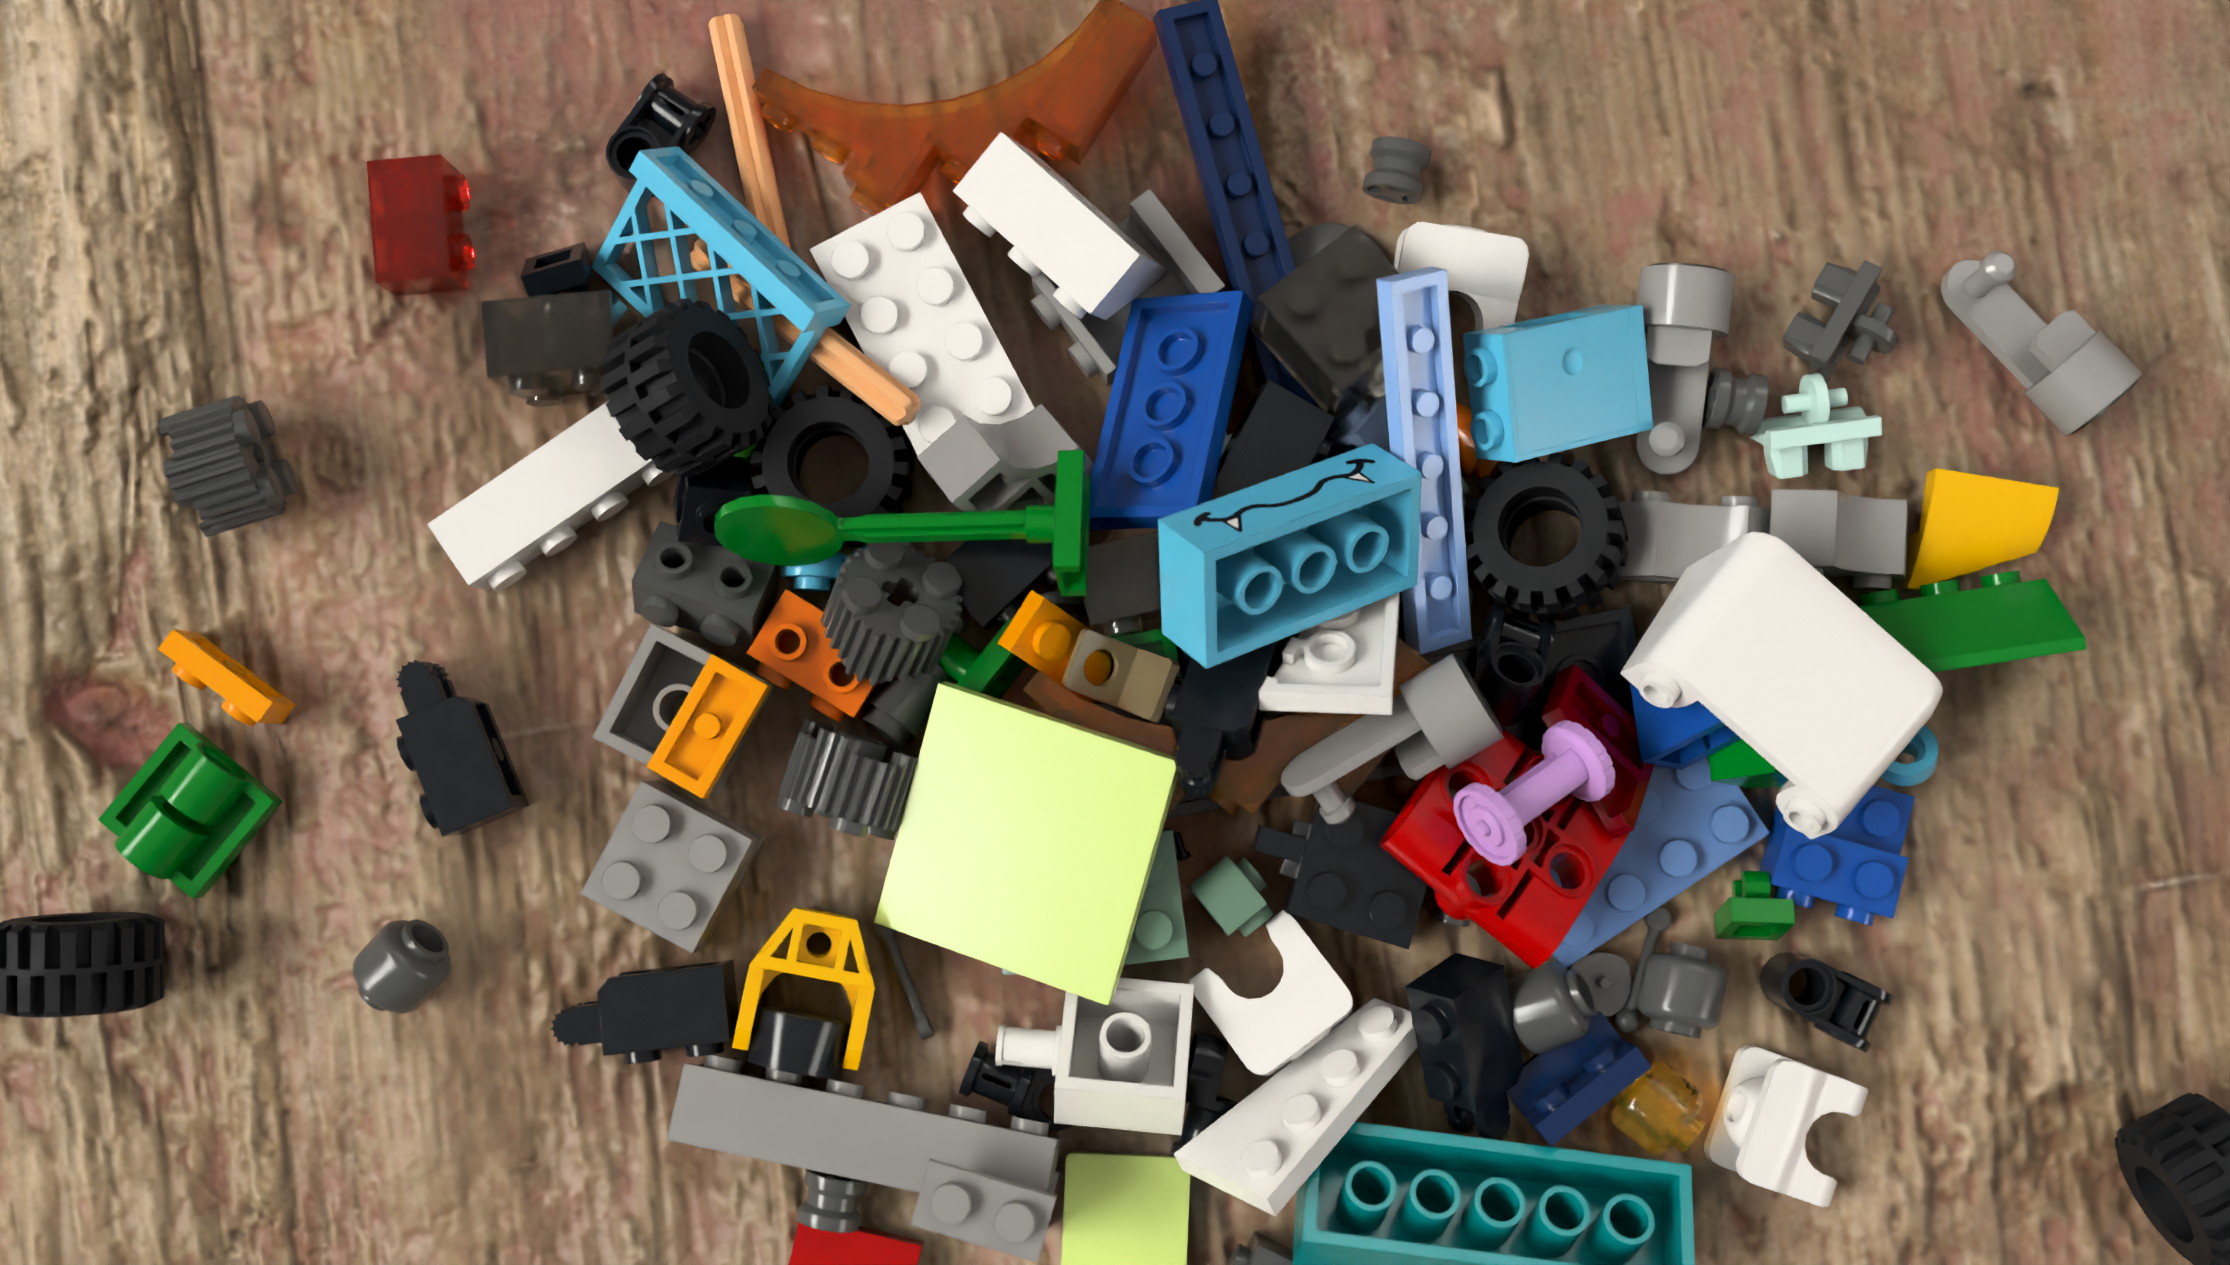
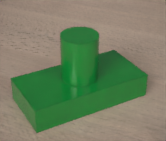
[938,619,1028,699]

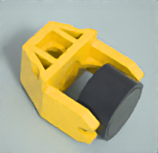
[732,906,875,1078]

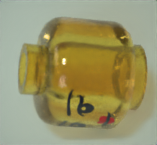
[1610,1060,1707,1156]

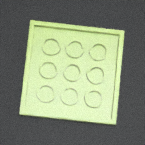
[874,681,1179,1006]

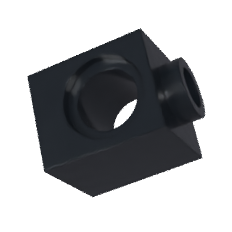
[673,456,752,546]

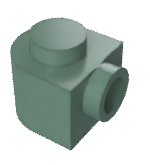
[1188,855,1274,937]

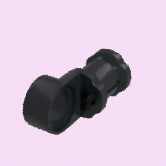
[1171,1031,1238,1154]
[959,1041,1073,1131]

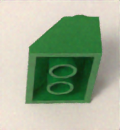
[1859,571,2087,672]

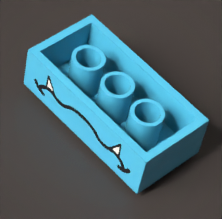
[1158,443,1422,669]

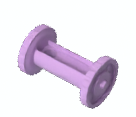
[1453,720,1615,866]

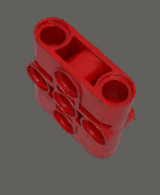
[1380,727,1629,969]

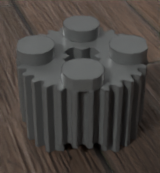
[158,395,298,537]
[820,542,962,687]
[776,719,918,840]

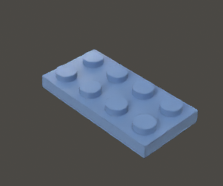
[1550,757,1770,968]

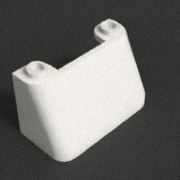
[1620,532,1943,840]

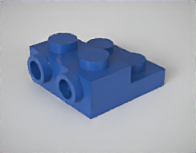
[1760,785,1915,926]

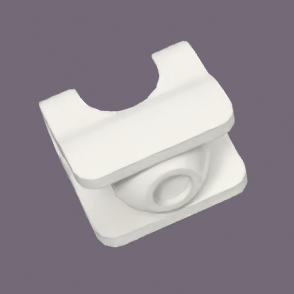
[1391,222,1529,331]
[1189,910,1353,1076]
[1704,1045,1869,1207]

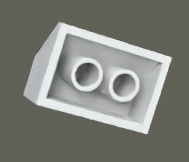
[953,132,1167,320]

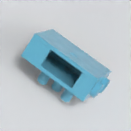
[1463,305,1653,462]

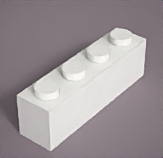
[427,401,675,592]

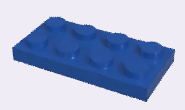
[1090,290,1253,530]

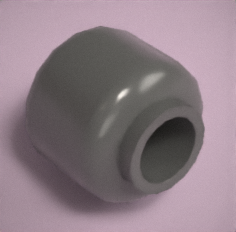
[353,919,450,1014]
[1637,942,1727,1039]
[1507,962,1597,1054]

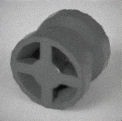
[1362,136,1432,204]
[1702,367,1769,436]
[796,1169,868,1233]

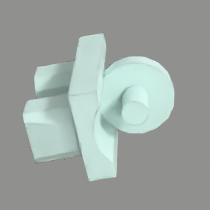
[1751,373,1882,479]

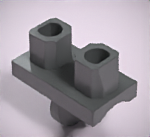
[1783,260,1899,382]

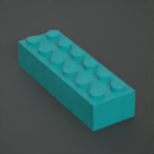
[1292,1122,1695,1265]

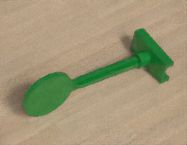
[714,450,1091,596]

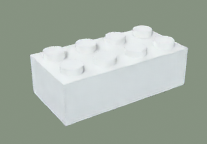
[809,192,1034,478]

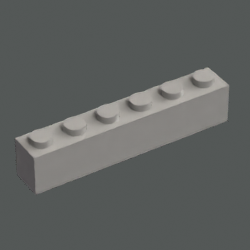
[666,1055,1062,1193]

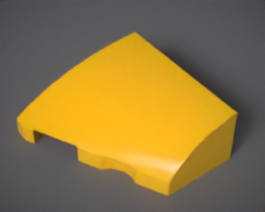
[1902,468,2059,591]

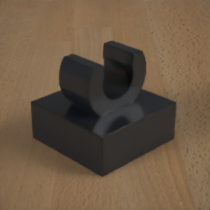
[520,242,593,319]

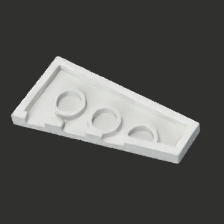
[1174,998,1418,1217]

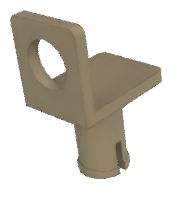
[1061,628,1184,723]

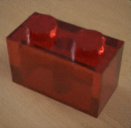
[367,154,475,296]

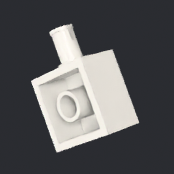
[995,978,1194,1135]

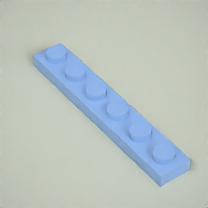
[1376,266,1472,655]

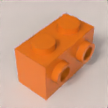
[747,589,883,723]

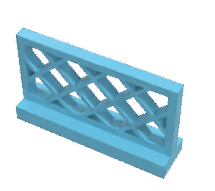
[591,146,851,419]

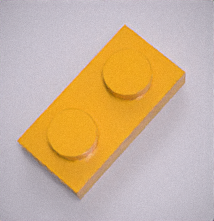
[997,590,1114,705]
[158,629,296,726]
[646,654,771,799]

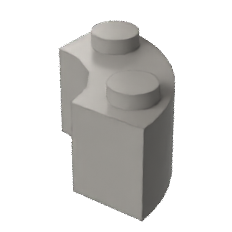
[917,404,1094,512]
[1770,489,1909,591]
[1617,491,1771,584]

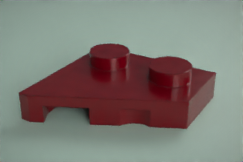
[1541,664,1654,838]

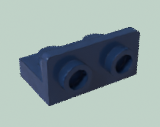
[1507,1011,1652,1146]

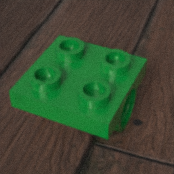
[98,723,283,899]

